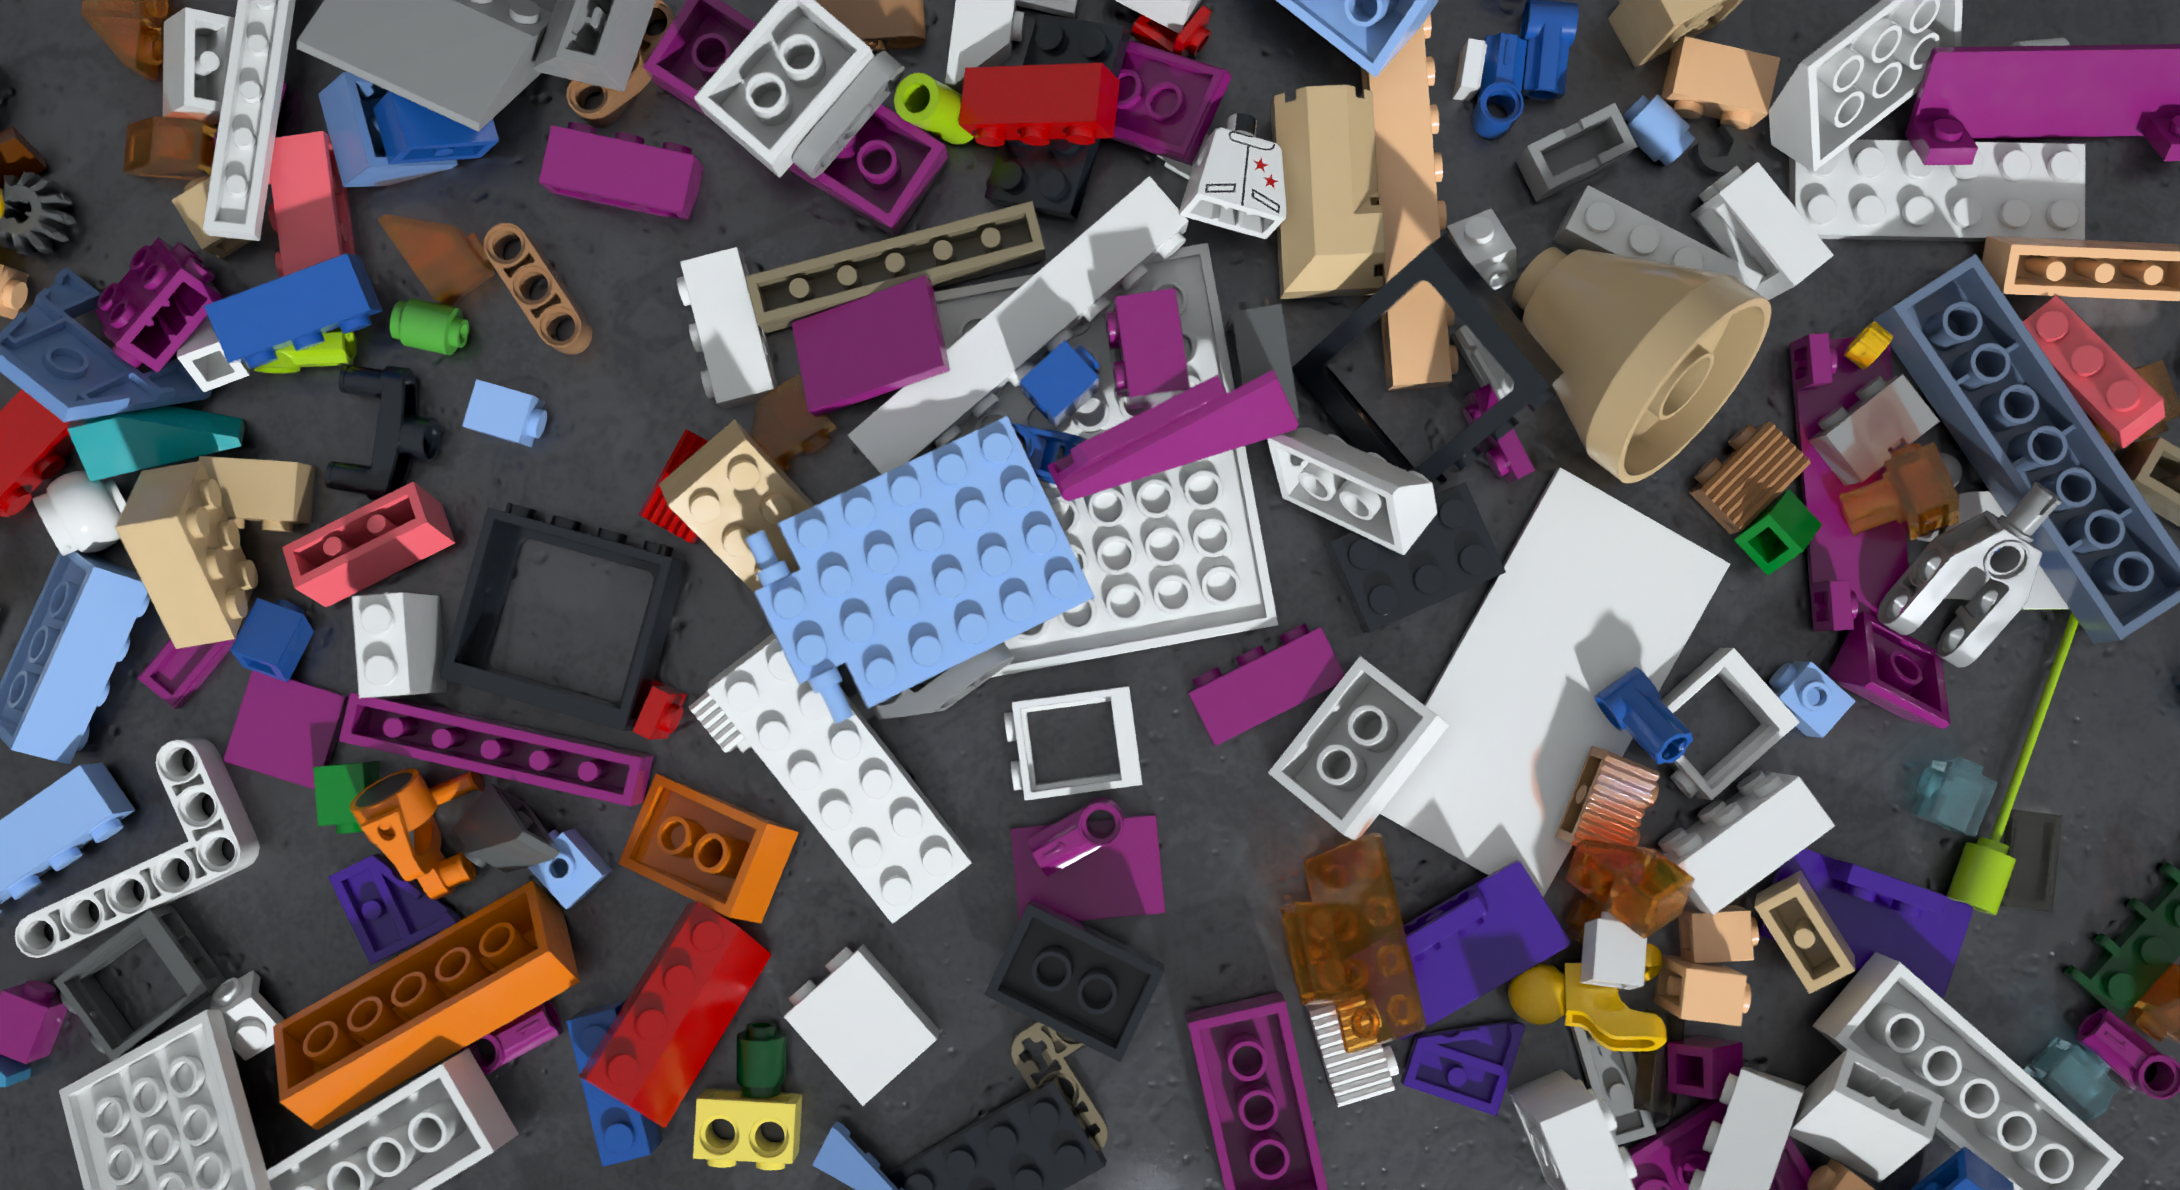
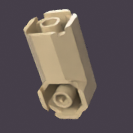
[1271,85,1385,299]

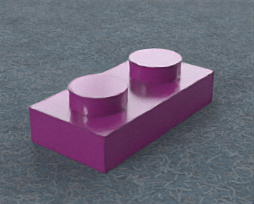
[1463,383,1535,483]

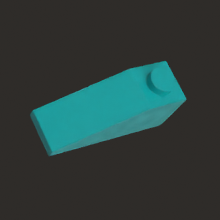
[67,405,245,482]

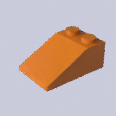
[618,773,799,924]

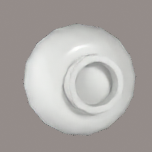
[32,471,126,556]

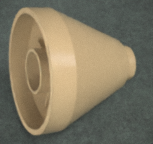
[1512,247,1771,483]

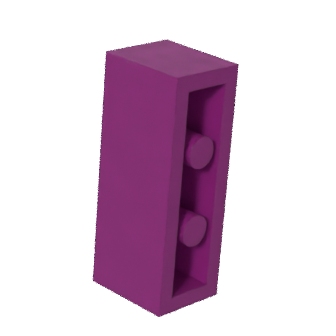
[539,122,704,223]
[1186,623,1345,746]

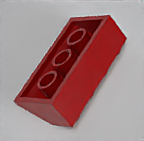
[578,901,772,1128]

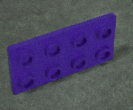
[1758,848,1973,998]
[1352,860,1570,1040]

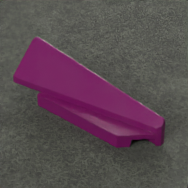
[1047,370,1298,501]

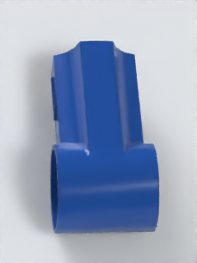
[1520,0,1579,101]
[1471,32,1527,139]
[1594,667,1693,765]

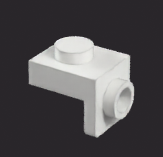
[1447,208,1517,290]
[210,970,285,1061]

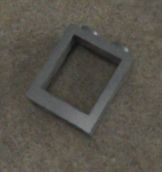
[1225,298,1301,425]
[53,904,226,1061]

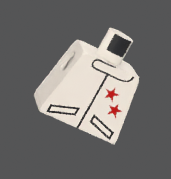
[1179,113,1287,240]

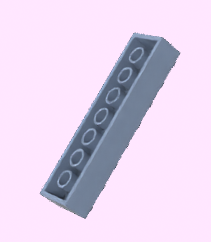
[1873,254,2180,644]

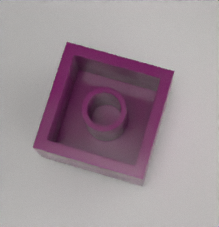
[1105,288,1190,409]

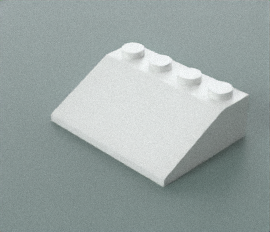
[1769,0,1963,173]

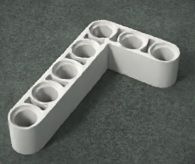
[15,738,260,958]

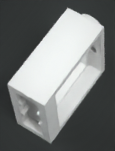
[1691,162,1834,300]
[1662,648,1799,800]
[1004,686,1142,801]

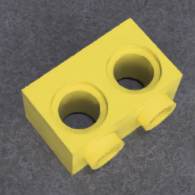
[693,1088,802,1170]

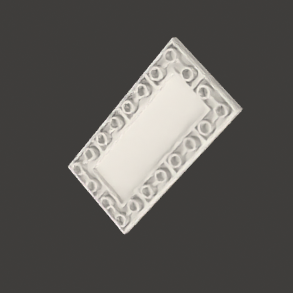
[1380,468,1730,897]

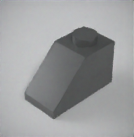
[453,783,560,873]

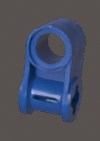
[1011,423,1086,485]

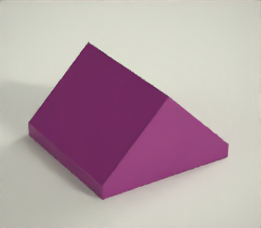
[1827,611,1951,729]

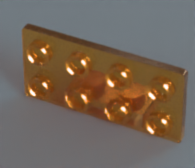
[1280,833,1427,1053]

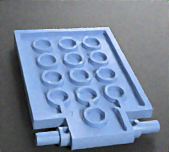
[745,416,1095,724]

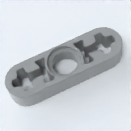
[792,51,905,179]

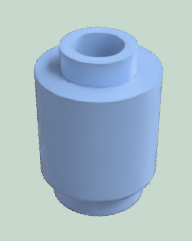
[1622,94,1696,167]

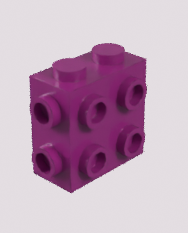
[95,237,222,372]

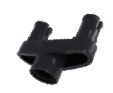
[325,365,441,501]

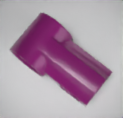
[1026,797,1124,877]
[458,1000,564,1075]
[2075,1008,2180,1100]

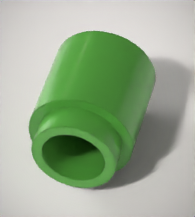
[390,298,469,355]

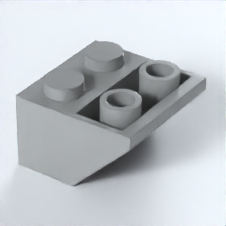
[533,0,656,92]

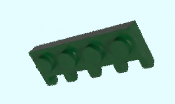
[2064,862,2180,1020]

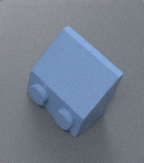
[318,72,458,187]

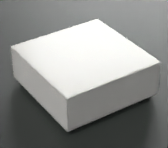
[1453,38,1487,102]

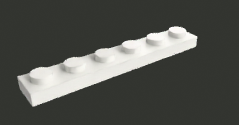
[203,0,296,241]

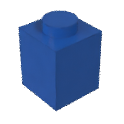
[230,598,314,683]

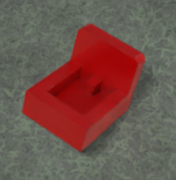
[1131,5,1212,57]
[632,679,687,740]

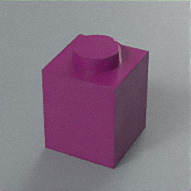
[0,980,68,1064]
[1667,1035,1743,1100]

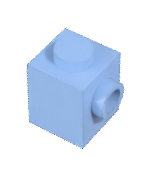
[1769,661,1855,738]
[528,828,613,909]

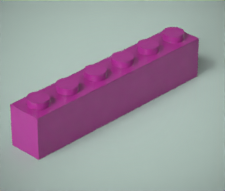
[339,692,654,807]

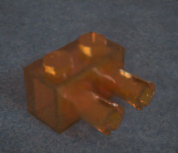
[1839,442,1959,541]

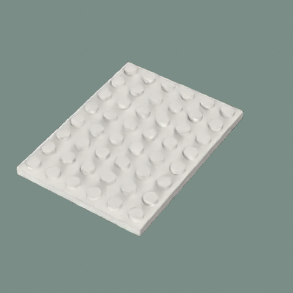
[934,243,1278,677]

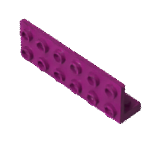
[1905,44,2180,165]
[1789,333,1909,632]

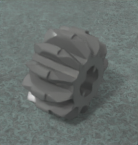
[0,172,77,257]

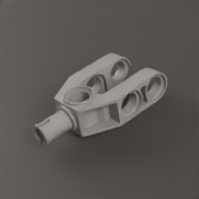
[1877,482,2063,668]
[849,642,1014,720]

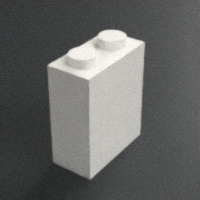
[352,592,447,698]
[784,944,940,1106]
[1789,1048,1944,1183]

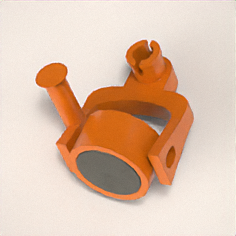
[349,768,485,900]

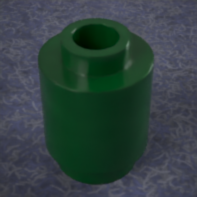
[736,1021,786,1099]

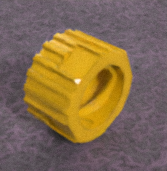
[1844,321,1894,370]

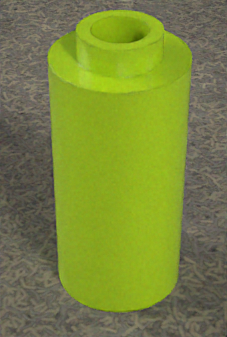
[894,73,974,145]

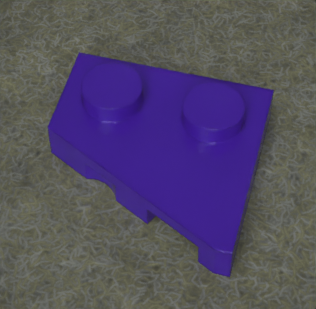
[328,853,461,965]
[1400,1020,1526,1116]

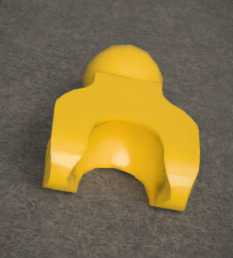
[1508,943,1667,1051]

